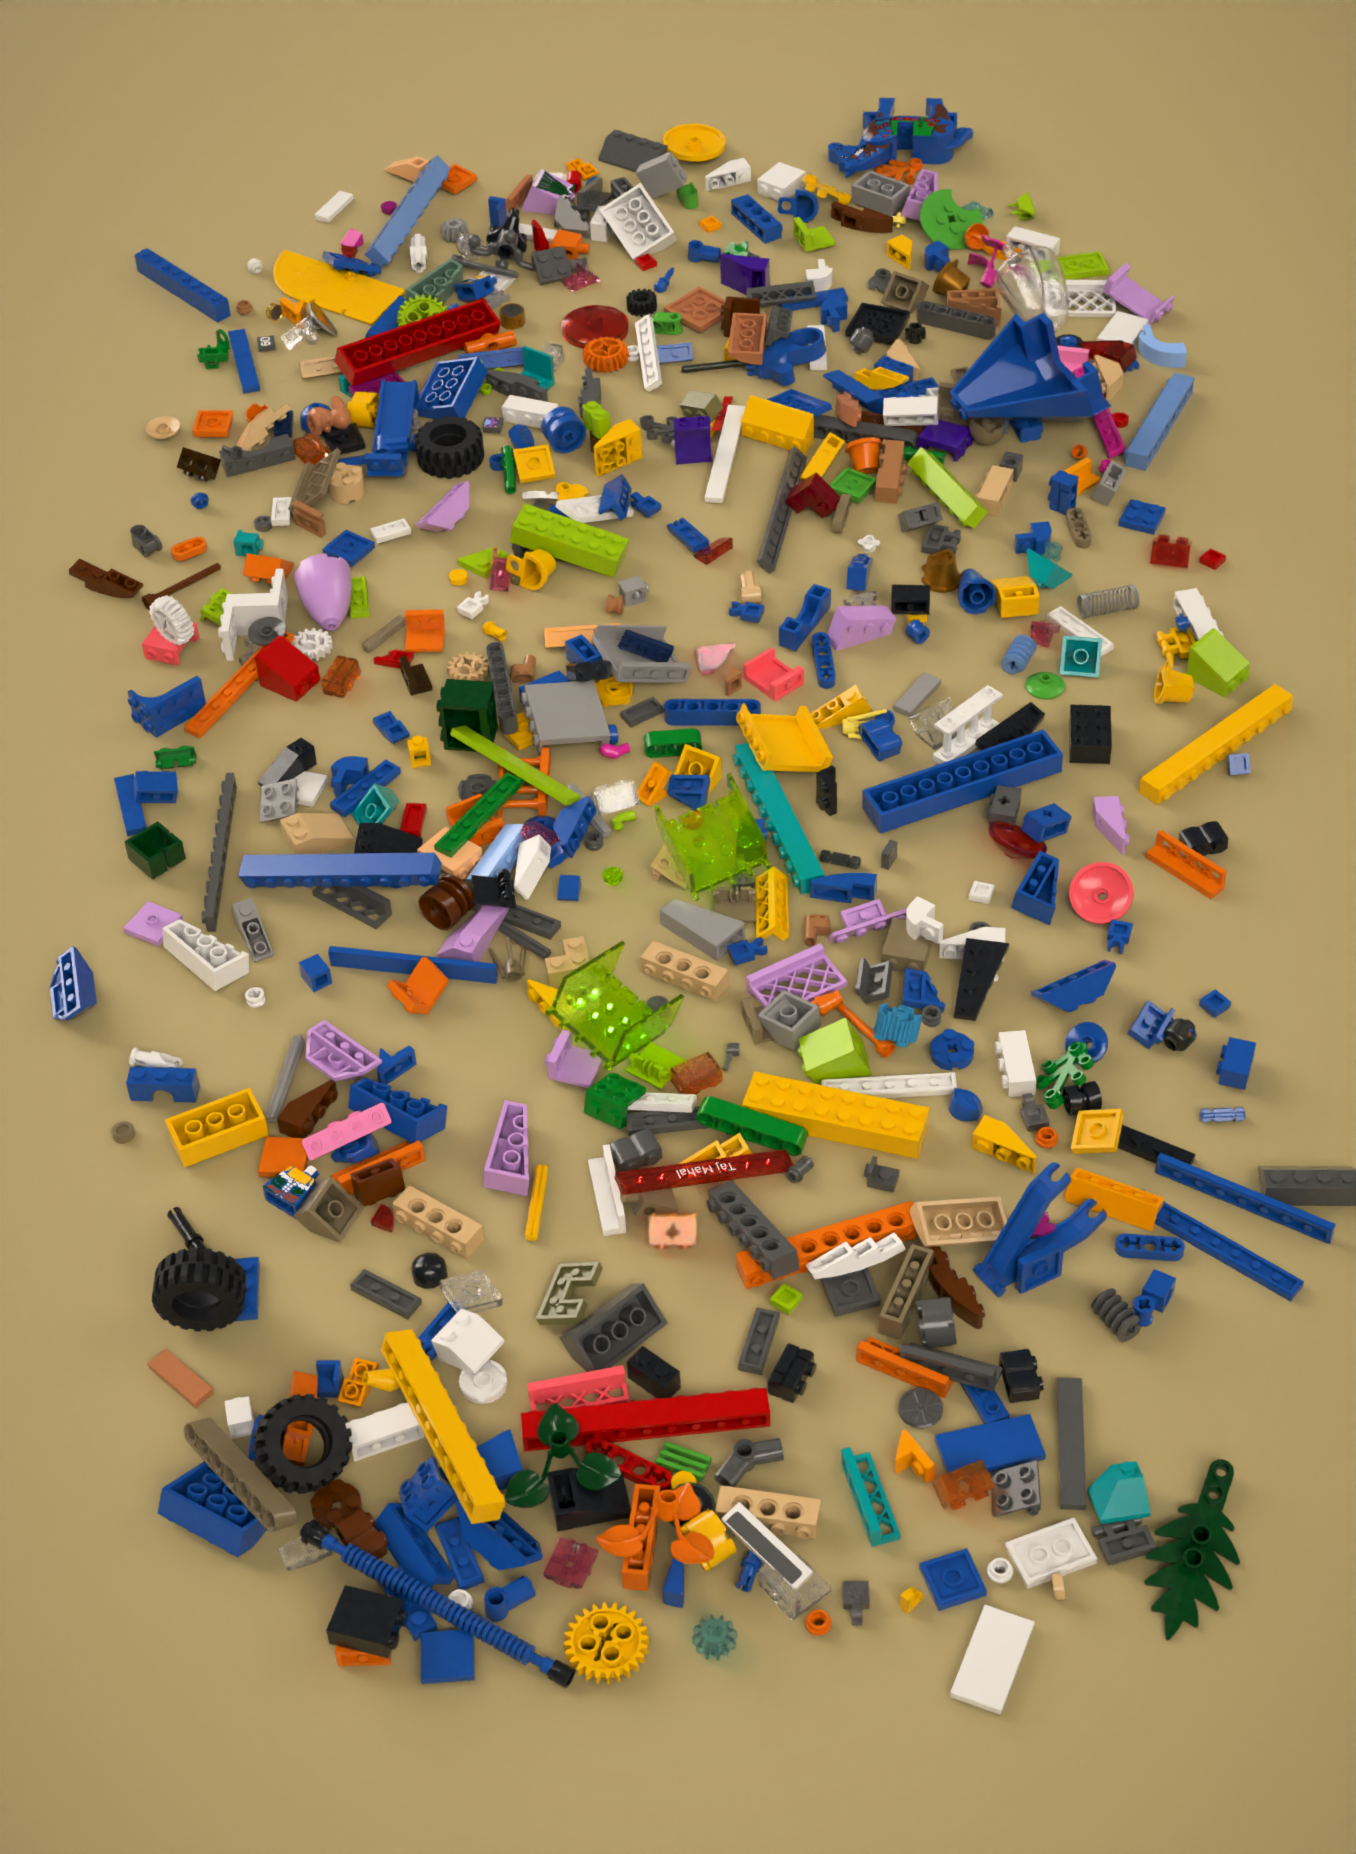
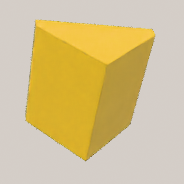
[674,744,722,794]

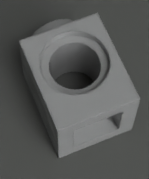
[618,576,649,607]

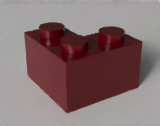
[785,472,841,518]

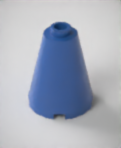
[958,568,996,615]

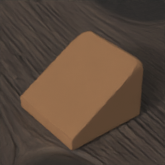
[725,667,742,696]

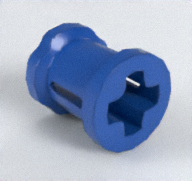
[1133,1295,1155,1327]

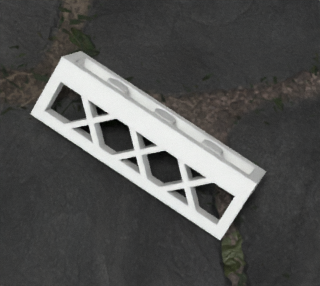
[588,1144,626,1236]

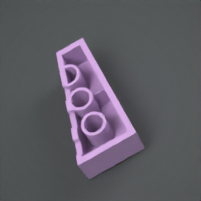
[900,169,938,221]

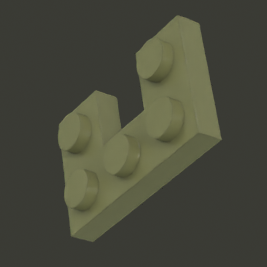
[536,1262,603,1325]

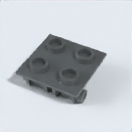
[990,1460,1041,1517]

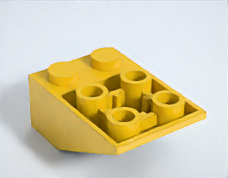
[594,419,643,477]
[990,576,1040,618]

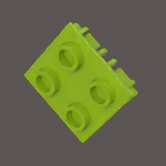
[625,1042,687,1089]

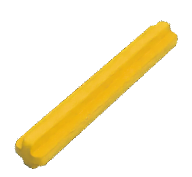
[525,1164,548,1241]

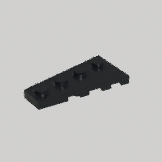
[975,702,1045,750]
[954,938,1009,1021]

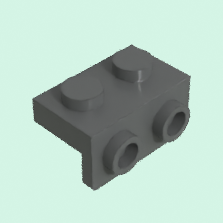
[855,958,893,1004]

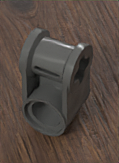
[130,525,162,557]

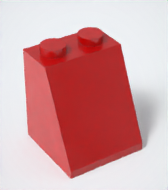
[255,635,320,702]

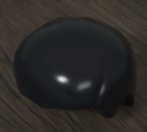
[411,1253,448,1289]

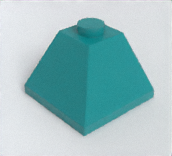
[1026,548,1073,589]
[351,783,400,825]
[1087,1461,1151,1524]

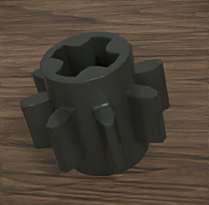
[905,322,926,344]

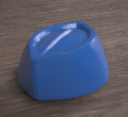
[949,1088,983,1121]

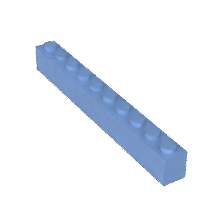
[365,155,451,266]

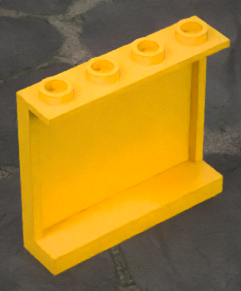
[736,704,833,772]

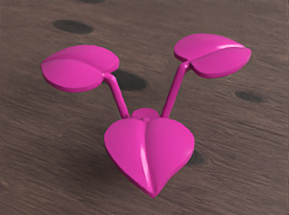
[967,235,1037,288]

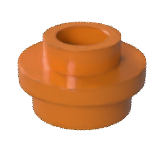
[1035,1127,1058,1148]
[805,1609,831,1636]

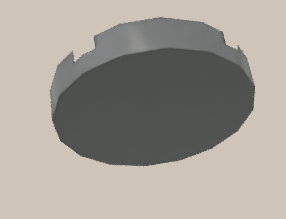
[458,774,496,801]

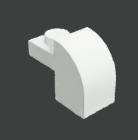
[806,259,833,292]
[906,896,944,944]

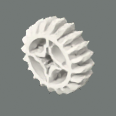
[149,595,194,645]

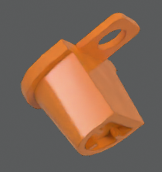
[845,437,882,474]

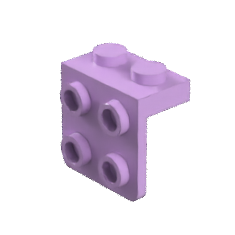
[545,1030,604,1088]

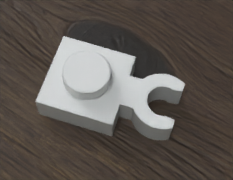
[457,591,489,619]

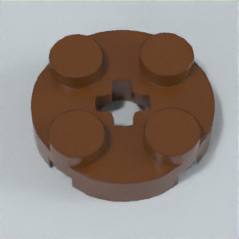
[310,1479,362,1530]

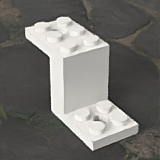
[218,569,288,661]

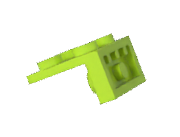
[793,217,835,252]

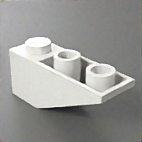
[705,158,751,192]
[514,835,551,900]
[939,927,1005,961]

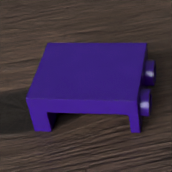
[673,416,712,464]
[917,419,973,462]

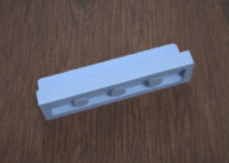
[467,824,532,882]

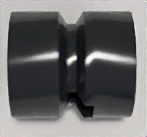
[1062,1081,1102,1116]

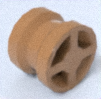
[606,595,625,615]

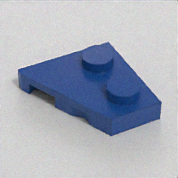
[667,775,710,814]

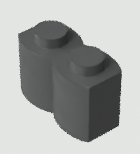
[610,1129,662,1175]

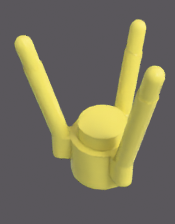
[843,709,887,740]

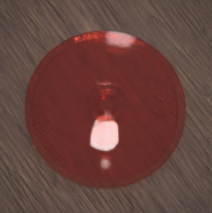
[561,305,629,349]

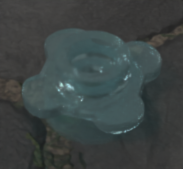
[1043,541,1063,562]

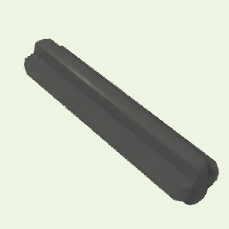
[499,922,551,959]

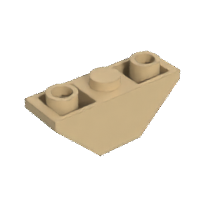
[887,339,921,382]
[1091,355,1124,400]

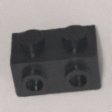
[816,765,837,816]

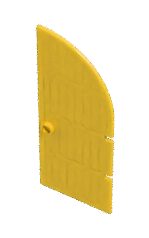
[273,250,406,325]

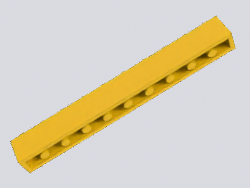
[1139,684,1293,805]
[381,1329,505,1524]

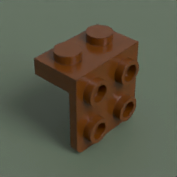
[721,296,760,337]

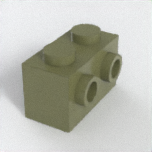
[679,391,723,422]

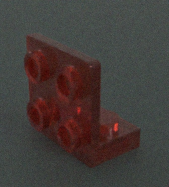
[1150,535,1192,568]

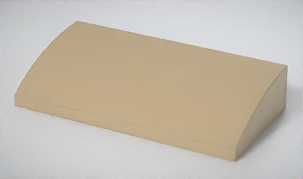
[909,1196,1007,1247]

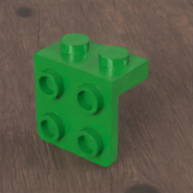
[584,1073,646,1130]

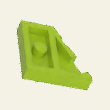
[457,547,508,578]

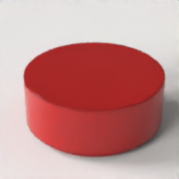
[1112,412,1129,428]

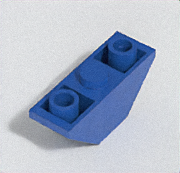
[553,796,597,858]

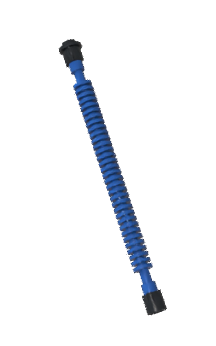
[300,1519,576,1688]

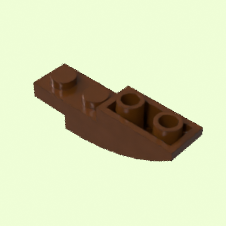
[831,201,893,233]
[69,558,143,598]
[929,1246,985,1329]

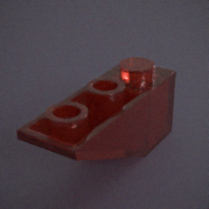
[1080,340,1137,371]

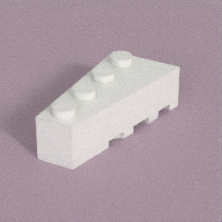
[162,919,250,991]

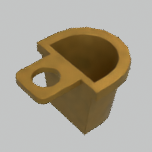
[932,259,971,296]
[921,548,960,593]

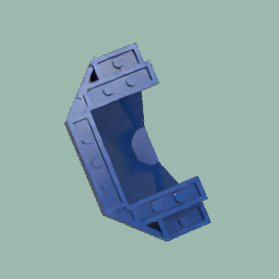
[950,312,1111,422]

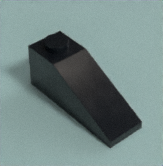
[258,738,317,787]

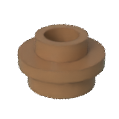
[236,300,253,315]

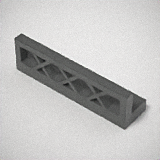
[746,281,816,307]
[765,305,793,346]
[312,886,392,929]

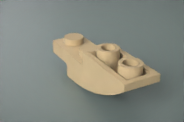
[236,404,291,451]

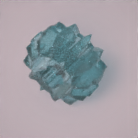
[692,1614,737,1661]

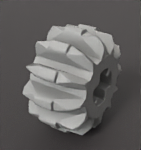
[441,218,468,243]

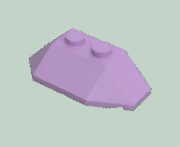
[415,481,469,532]
[306,1020,382,1081]

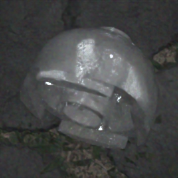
[456,231,488,262]

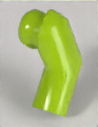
[611,810,636,831]

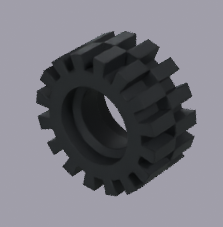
[626,288,657,317]

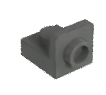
[864,1156,900,1193]

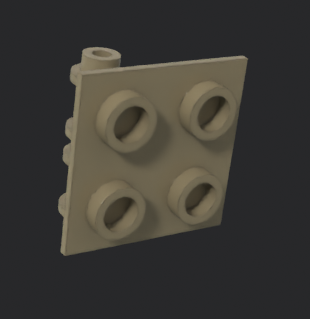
[713,886,756,922]

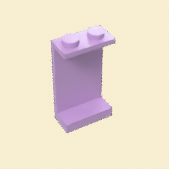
[1103,263,1175,325]

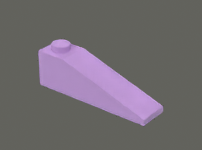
[437,905,510,962]

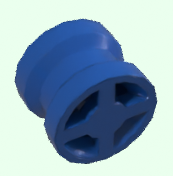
[905,620,930,644]

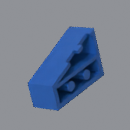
[1011,851,1059,925]

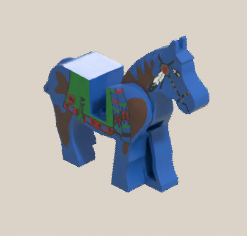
[828,98,973,178]

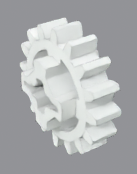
[291,628,333,661]

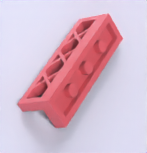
[527,1365,630,1411]

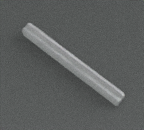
[265,1035,305,1123]

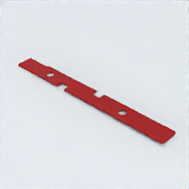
[711,396,733,431]

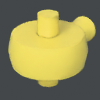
[892,212,906,228]

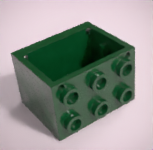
[436,679,498,752]

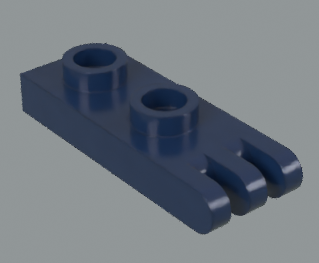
[618,630,674,662]

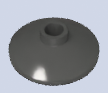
[248,617,286,646]

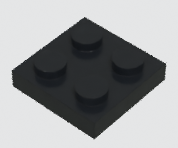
[322,423,366,455]

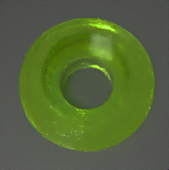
[602,867,623,886]

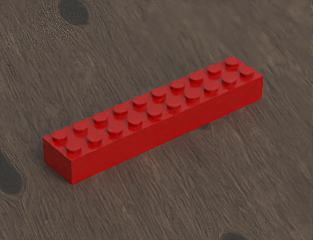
[335,298,501,386]

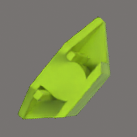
[1009,192,1035,220]

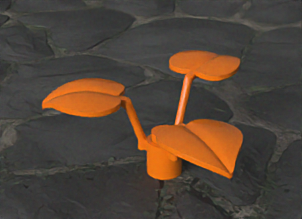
[596,1483,714,1564]

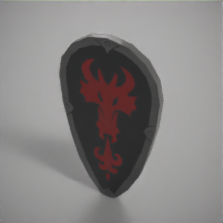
[308,302,337,336]

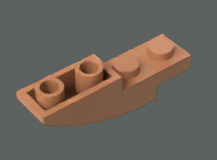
[835,390,862,427]

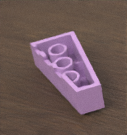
[483,1100,529,1196]

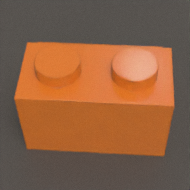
[243,553,294,584]

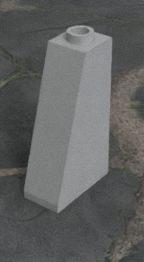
[660,899,745,961]

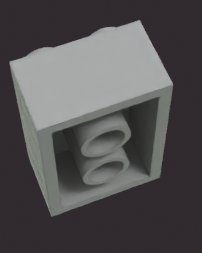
[851,170,910,217]

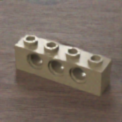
[879,1244,934,1340]

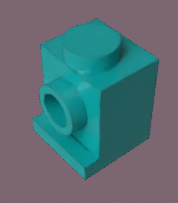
[233,530,264,556]

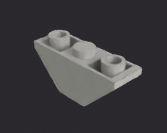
[555,195,591,238]

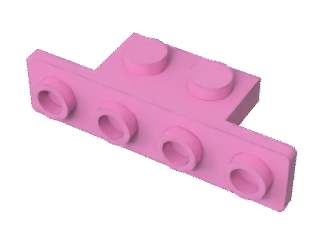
[302,1103,392,1160]

